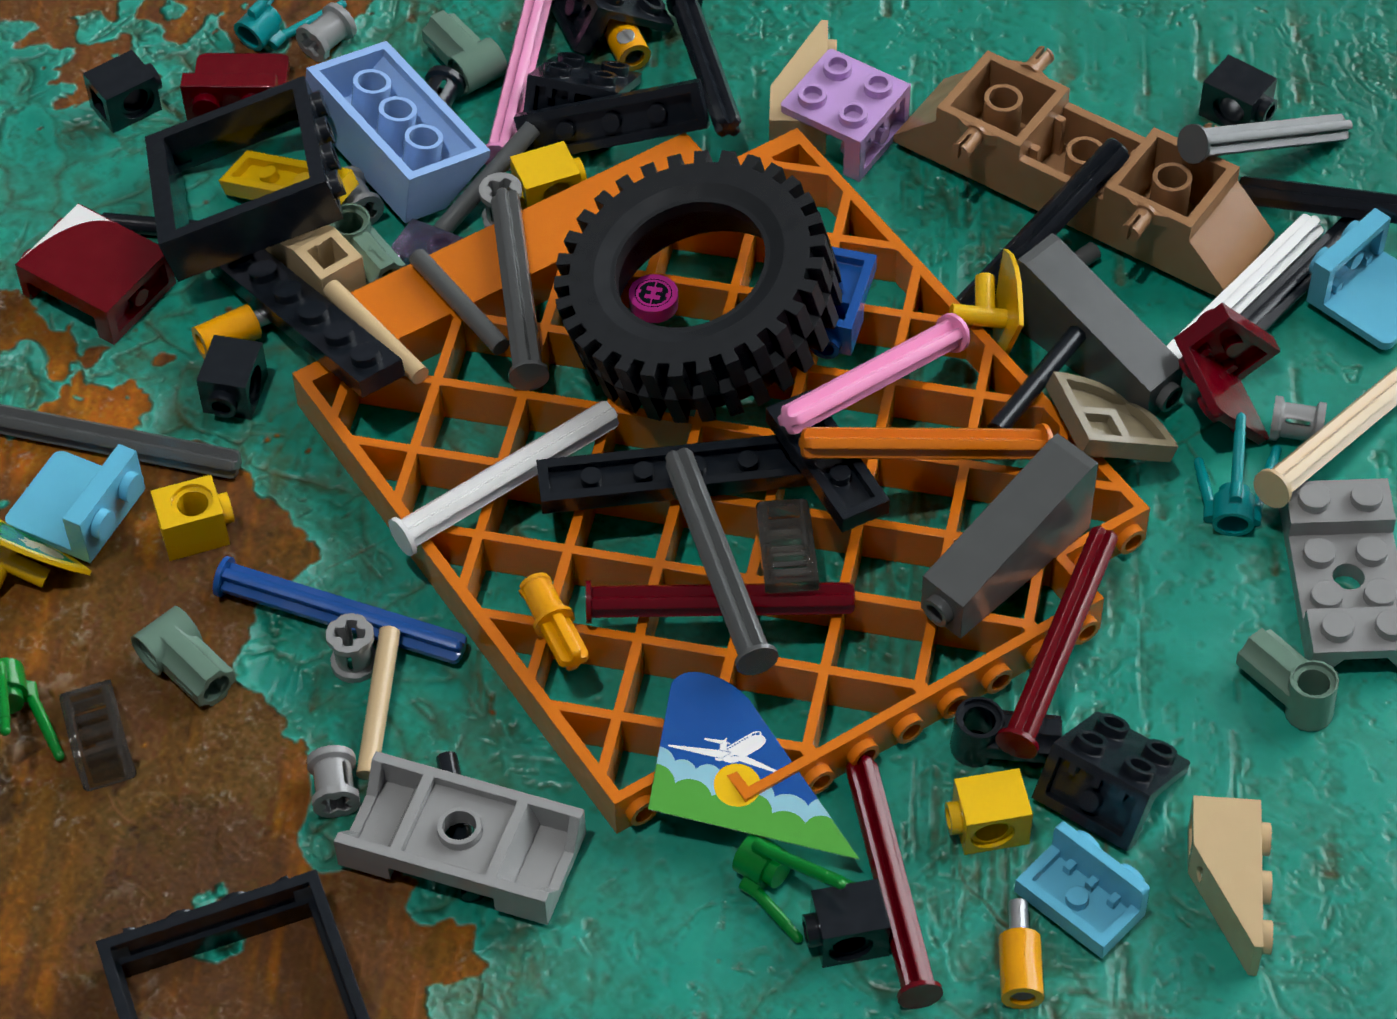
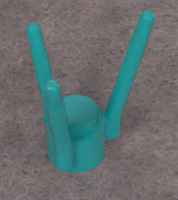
[234,0,347,51]
[1194,412,1282,536]

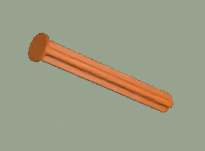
[798,423,1053,460]

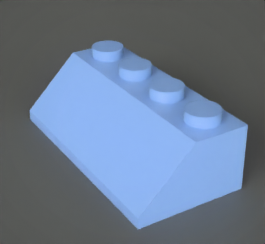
[306,41,491,223]

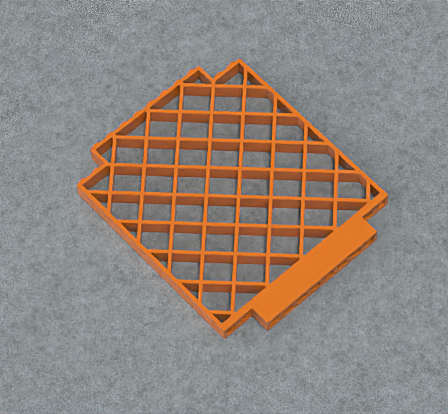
[292,128,1150,834]

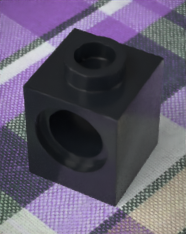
[83,50,162,133]
[1199,54,1278,126]
[196,335,268,420]
[802,878,891,968]

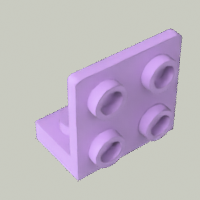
[781,49,911,182]

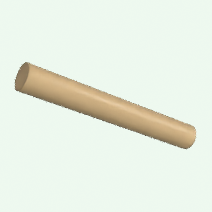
[323,280,429,384]
[356,626,401,780]

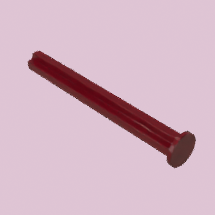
[995,526,1118,759]
[586,580,855,624]
[845,755,943,1009]

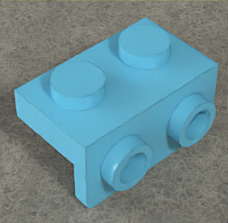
[1014,821,1150,959]

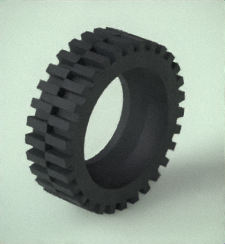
[554,150,842,423]

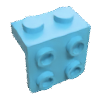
[1306,208,1397,350]
[5,444,146,563]

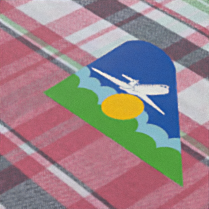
[648,672,860,860]

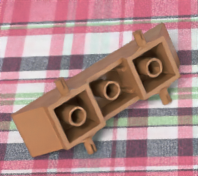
[893,46,1275,297]

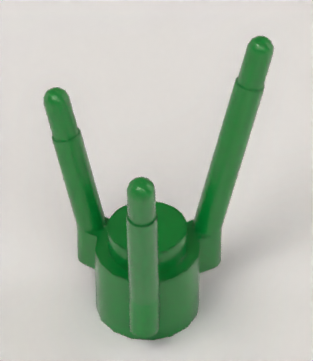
[0,657,65,762]
[732,834,855,944]

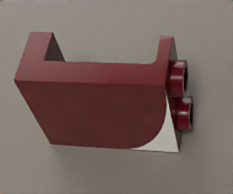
[15,203,176,345]

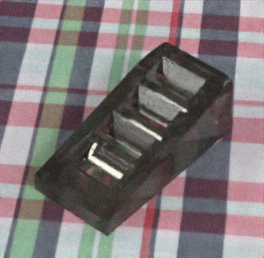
[756,499,819,594]
[58,679,137,791]

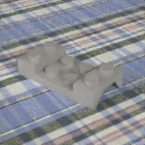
[1279,478,1397,667]
[334,751,586,925]

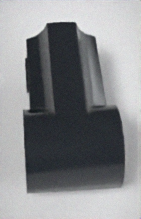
[950,697,1062,767]

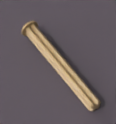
[1253,366,1397,508]

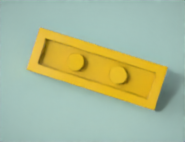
[218,150,359,205]

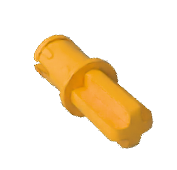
[519,572,589,671]

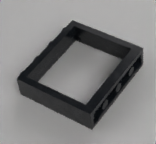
[145,76,346,282]
[95,869,370,1019]

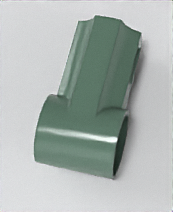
[422,10,508,95]
[329,203,407,284]
[131,606,236,707]
[1236,628,1339,731]

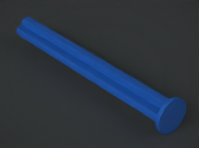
[212,556,467,664]

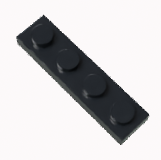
[514,78,711,154]

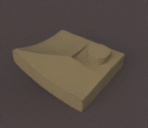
[1045,371,1179,462]

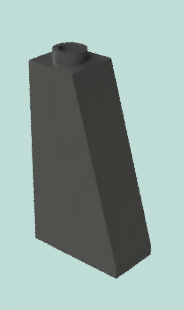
[1018,233,1183,416]
[921,433,1098,639]

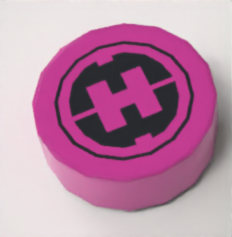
[629,274,678,323]

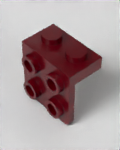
[180,53,290,120]
[1174,303,1281,445]

